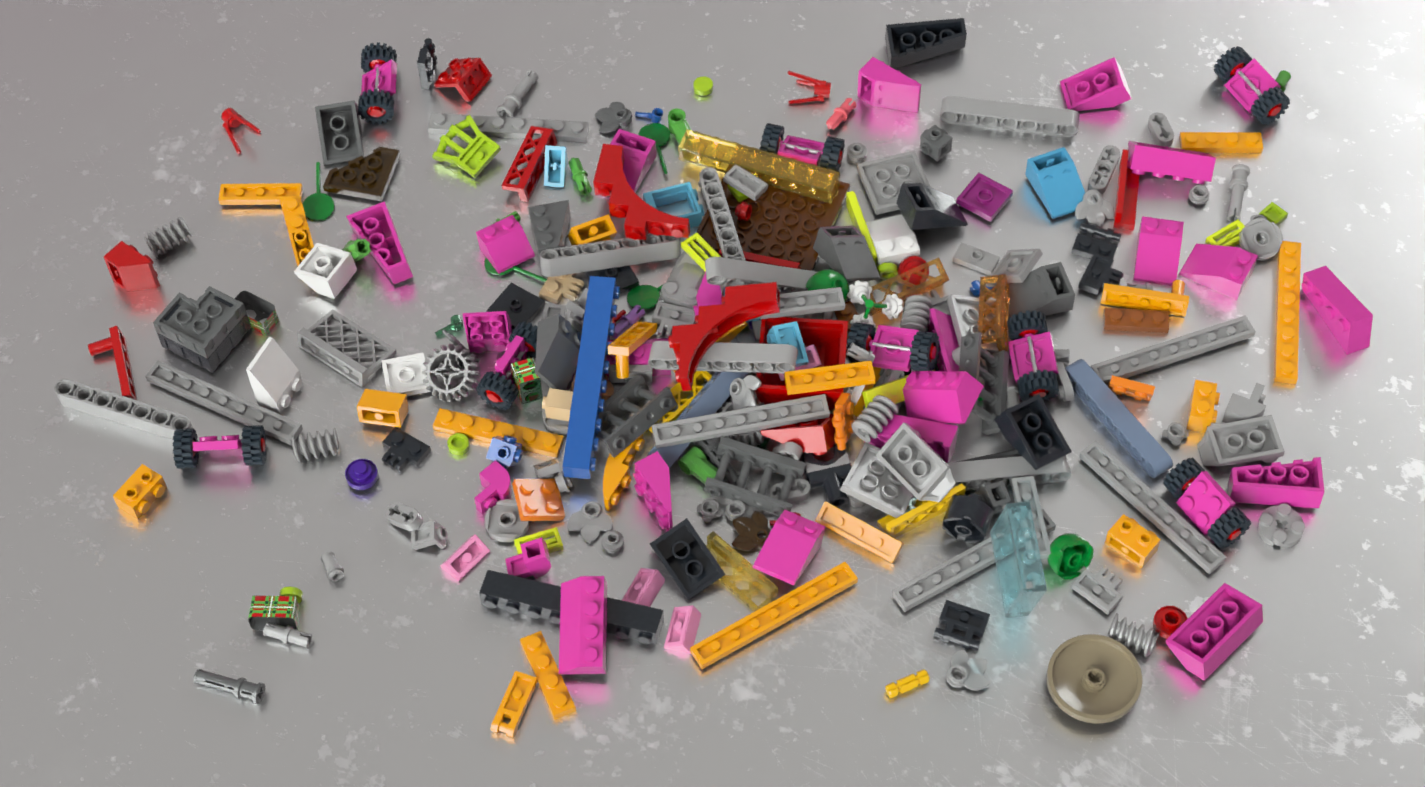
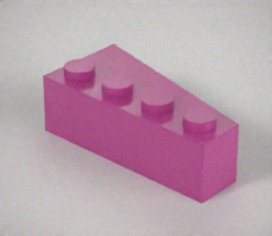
[346,201,413,284]
[1301,265,1373,355]
[864,414,958,463]
[1227,457,1325,508]

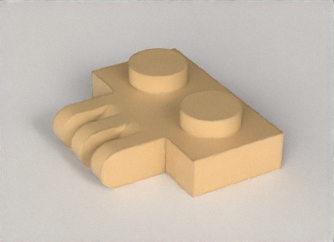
[539,273,585,304]

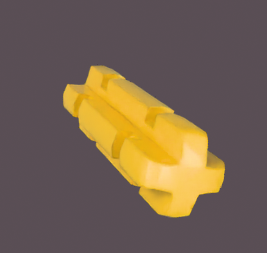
[885,669,930,698]

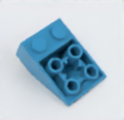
[1025,147,1085,219]

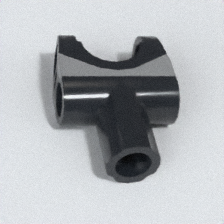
[802,444,852,508]

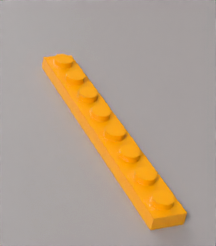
[1274,241,1301,384]
[690,561,858,669]

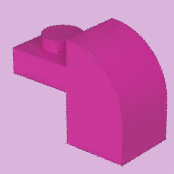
[474,460,512,514]
[505,537,551,579]

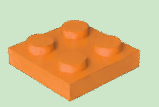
[512,479,565,521]

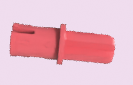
[826,98,857,130]

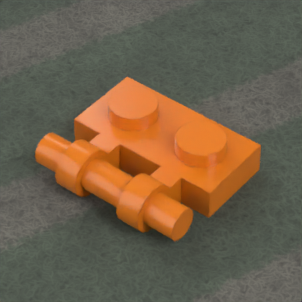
[1108,375,1155,401]
[832,392,854,450]

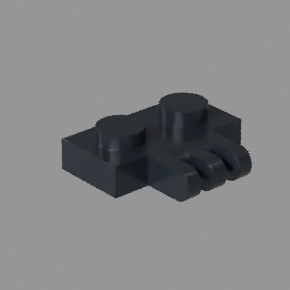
[1078,253,1124,295]
[382,427,431,471]

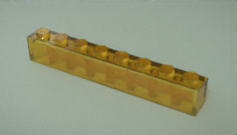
[678,129,840,204]

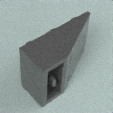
[813,226,880,283]
[999,262,1075,317]

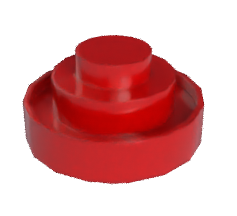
[898,256,929,287]
[1153,605,1188,639]

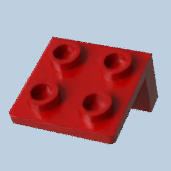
[434,57,492,102]

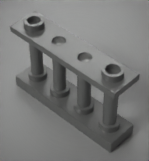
[959,332,1009,435]
[596,374,677,458]
[704,436,806,517]

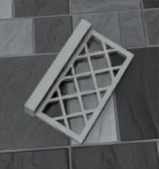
[298,309,397,388]

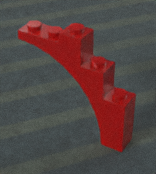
[593,144,690,240]
[668,282,780,391]

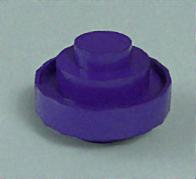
[345,459,378,490]

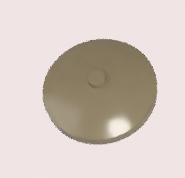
[1047,634,1142,724]

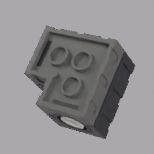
[153,286,251,373]

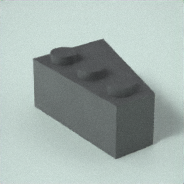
[528,200,571,263]

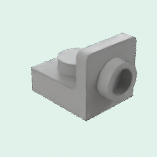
[411,520,448,550]

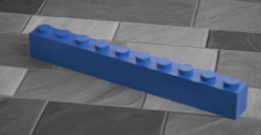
[562,276,620,479]

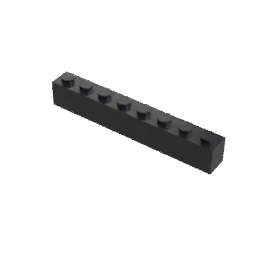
[479,570,664,645]

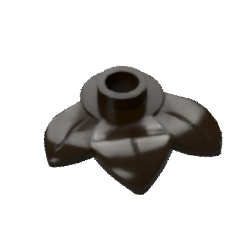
[732,511,771,551]

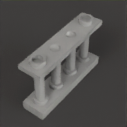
[752,287,845,341]

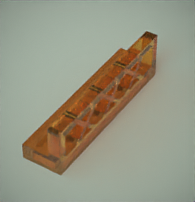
[869,257,949,316]
[978,274,1010,351]

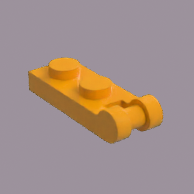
[491,671,538,738]

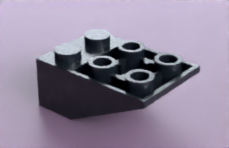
[896,183,968,230]

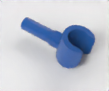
[635,108,663,123]
[970,280,1001,297]

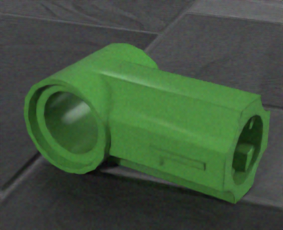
[668,108,697,150]
[342,239,371,262]
[678,447,718,485]

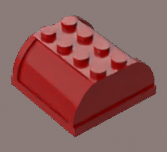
[755,317,848,411]

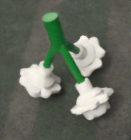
[847,280,904,327]

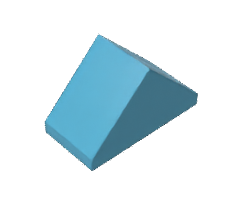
[544,145,568,187]

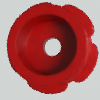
[735,202,752,221]

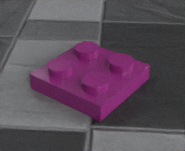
[956,172,1013,222]

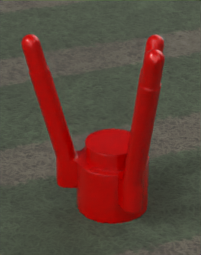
[787,71,831,104]
[221,108,261,154]

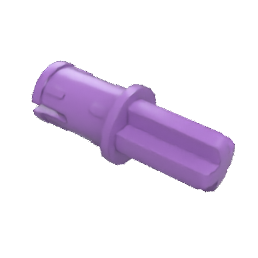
[612,305,646,339]

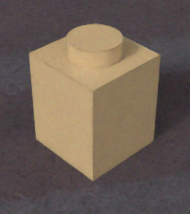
[542,388,573,421]

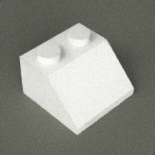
[294,243,357,299]

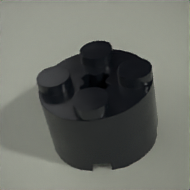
[942,493,994,543]

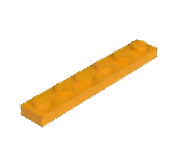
[433,408,564,458]

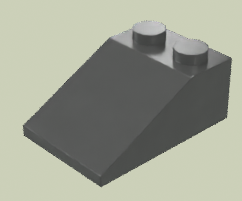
[315,100,364,166]
[535,314,582,390]

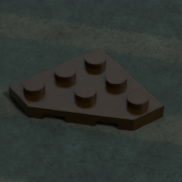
[323,147,400,201]

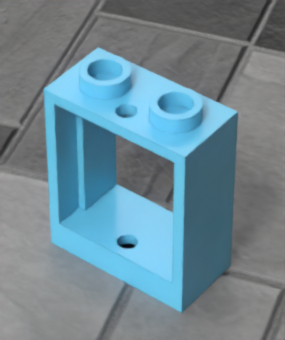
[643,182,705,228]

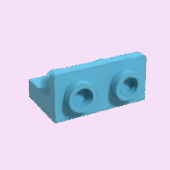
[767,321,809,367]

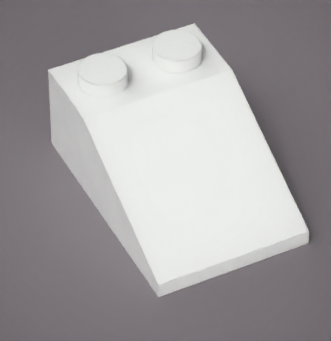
[866,215,920,268]
[246,337,302,414]

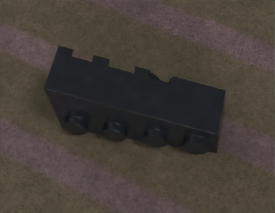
[885,18,967,69]

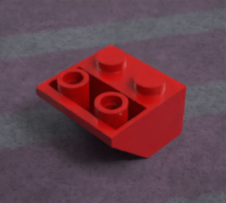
[103,241,160,292]

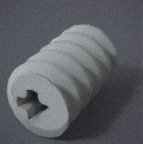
[144,217,192,257]
[900,295,932,332]
[851,395,899,443]
[291,428,339,462]
[1108,613,1160,658]

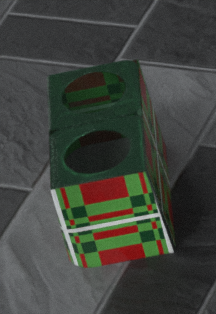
[510,358,543,404]

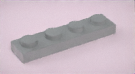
[1011,476,1051,561]

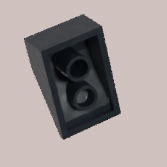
[994,394,1072,470]
[650,518,726,600]

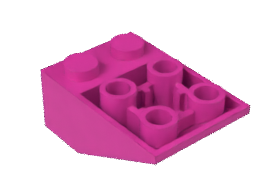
[857,57,921,113]
[610,129,656,193]
[463,311,512,353]
[633,451,673,531]

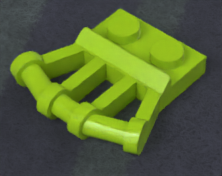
[432,115,501,179]

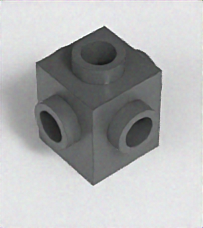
[920,125,953,162]
[974,481,1011,515]

